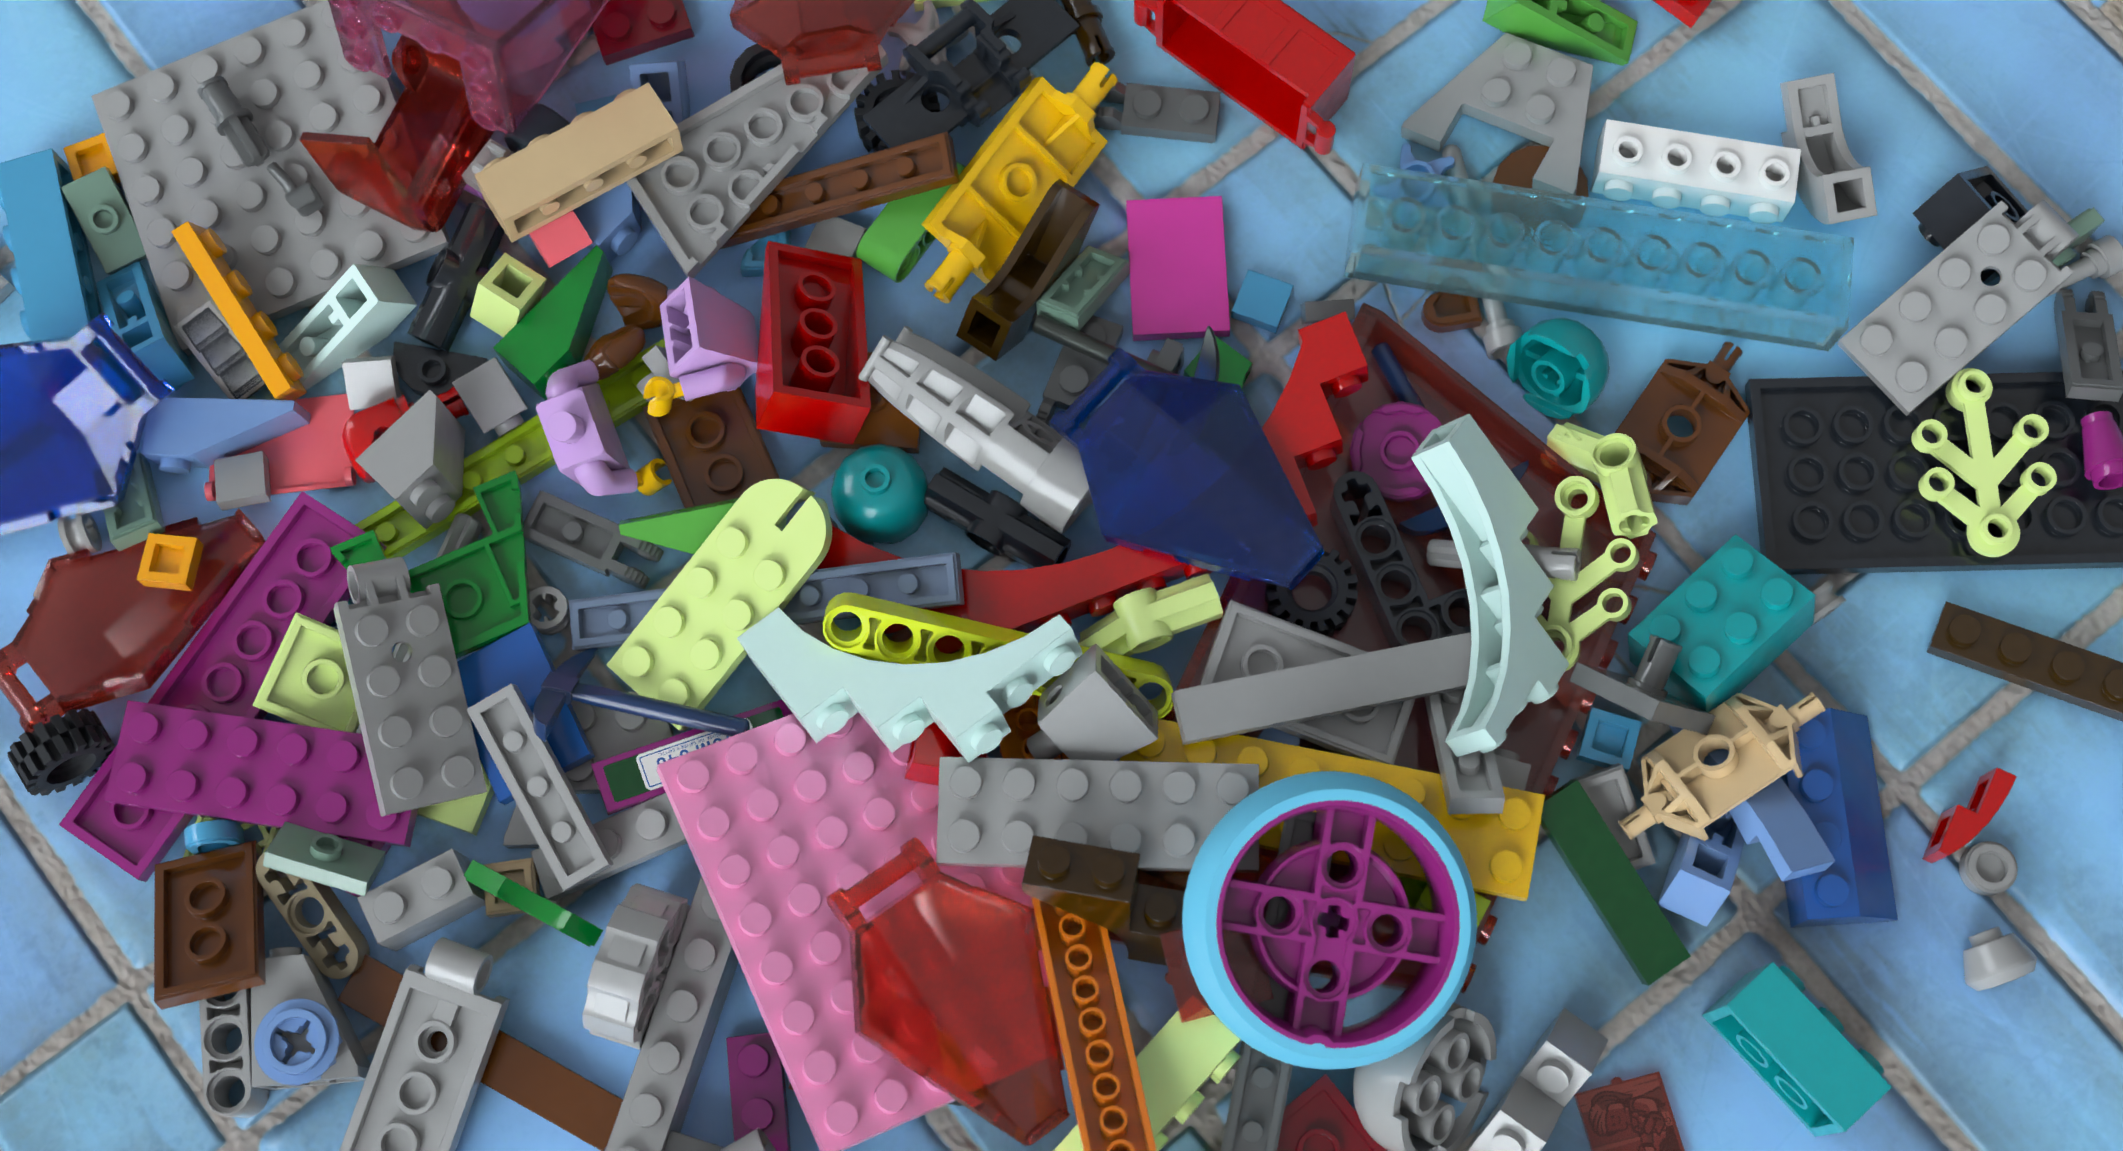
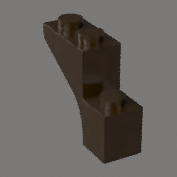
[956,179,1100,361]
[1022,835,1185,968]

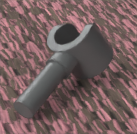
[267,162,325,217]

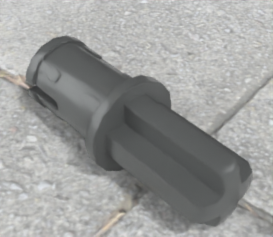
[197,76,270,167]

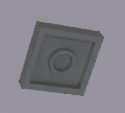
[1569,634,1715,735]

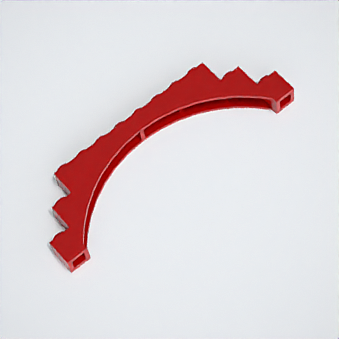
[816,311,1369,654]

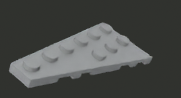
[626,17,888,278]

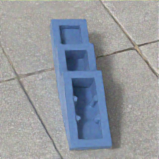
[1669,725,1835,882]

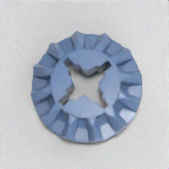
[254,999,343,1086]

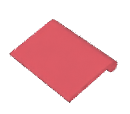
[204,394,356,501]

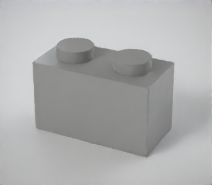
[357,849,485,951]

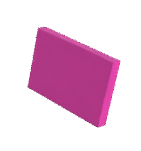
[1126,196,1230,341]

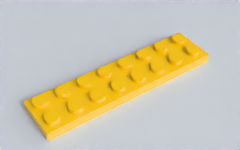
[1119,719,1545,901]

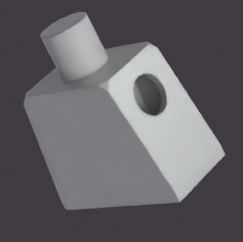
[1027,644,1158,761]

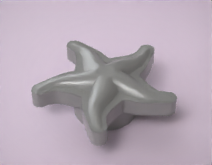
[886,0,969,75]

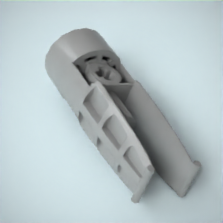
[858,326,1115,534]

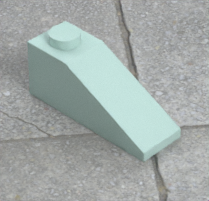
[279,264,417,390]

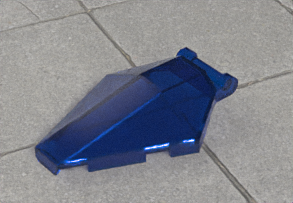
[0,313,175,535]
[1049,347,1324,590]

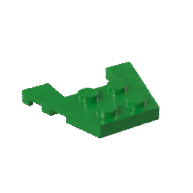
[330,470,531,659]

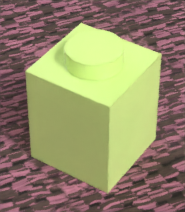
[470,253,546,337]

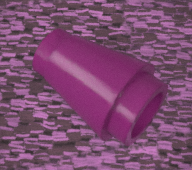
[2081,411,2123,490]

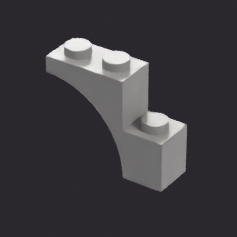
[1464,1008,1609,1151]

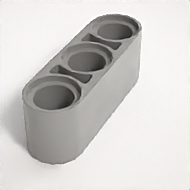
[199,988,269,1118]

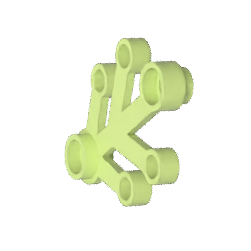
[1911,368,2057,557]
[1526,476,1639,671]

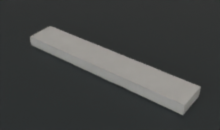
[1171,632,1472,745]

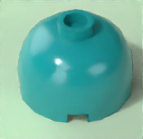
[1506,318,1610,420]
[831,443,928,545]

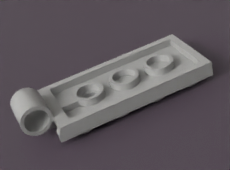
[1837,200,2080,416]
[333,557,487,817]
[339,937,510,1151]

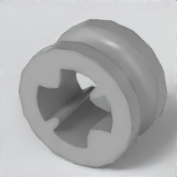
[57,509,102,559]
[1810,580,1846,627]
[529,586,570,635]

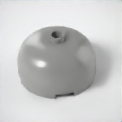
[1353,1002,1496,1151]

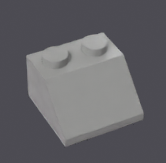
[355,390,465,530]

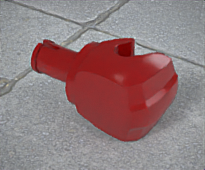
[342,386,469,483]

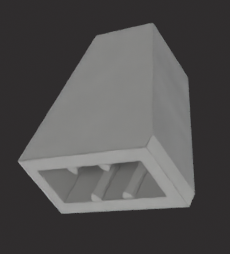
[251,947,371,1090]

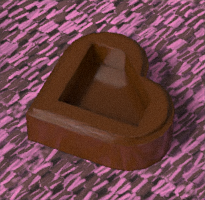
[1421,272,1482,333]

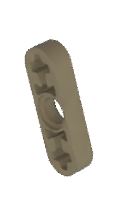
[256,852,370,979]

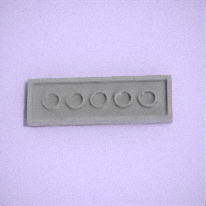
[936,757,1259,873]

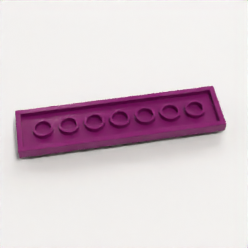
[59,491,387,882]

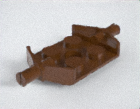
[1615,342,1750,505]

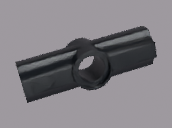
[407,203,505,351]
[924,467,1071,568]

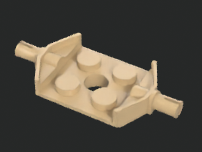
[1618,692,1825,841]

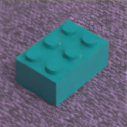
[1628,534,1815,712]
[1702,962,1892,1137]

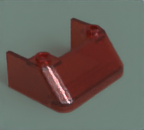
[299,0,508,232]

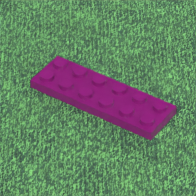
[104,700,418,847]

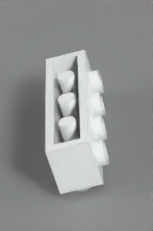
[1591,119,1801,224]

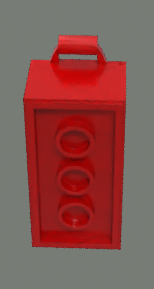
[1134,0,1356,155]

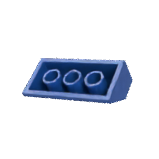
[1781,708,1898,928]

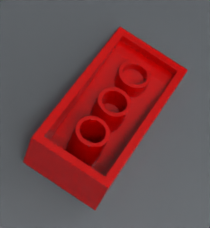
[755,241,871,445]

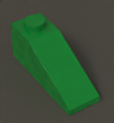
[493,245,613,401]

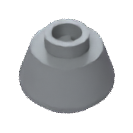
[1963,926,2037,991]

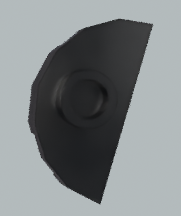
[393,341,489,396]

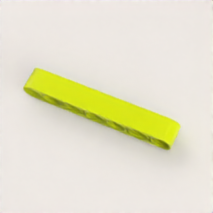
[823,592,1174,719]

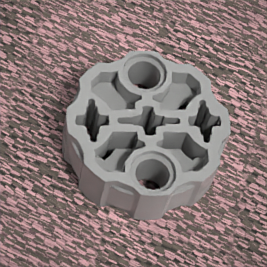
[583,883,691,1050]

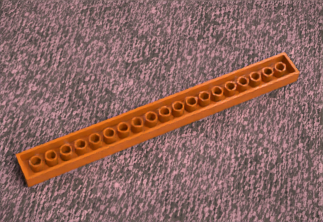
[999,694,1157,1151]

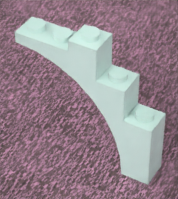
[1411,414,1569,757]
[737,607,1083,763]

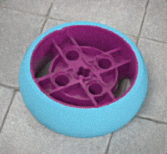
[1182,771,1477,1069]

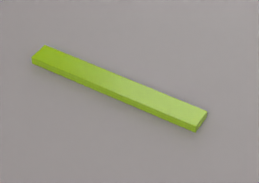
[355,338,666,559]

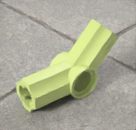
[1543,422,1658,539]
[1079,573,1223,657]

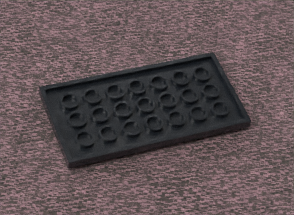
[1745,371,2123,575]

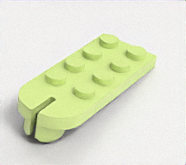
[606,479,832,731]

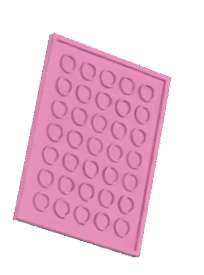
[657,712,1063,1151]

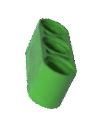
[856,161,966,283]

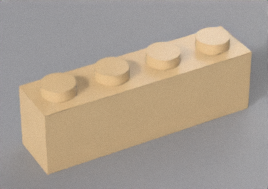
[474,82,684,243]

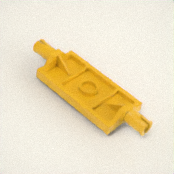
[921,62,1118,304]

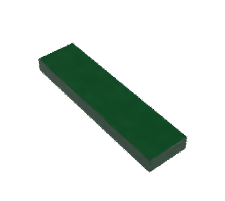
[1540,779,1691,986]

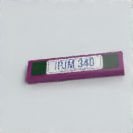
[591,699,793,815]

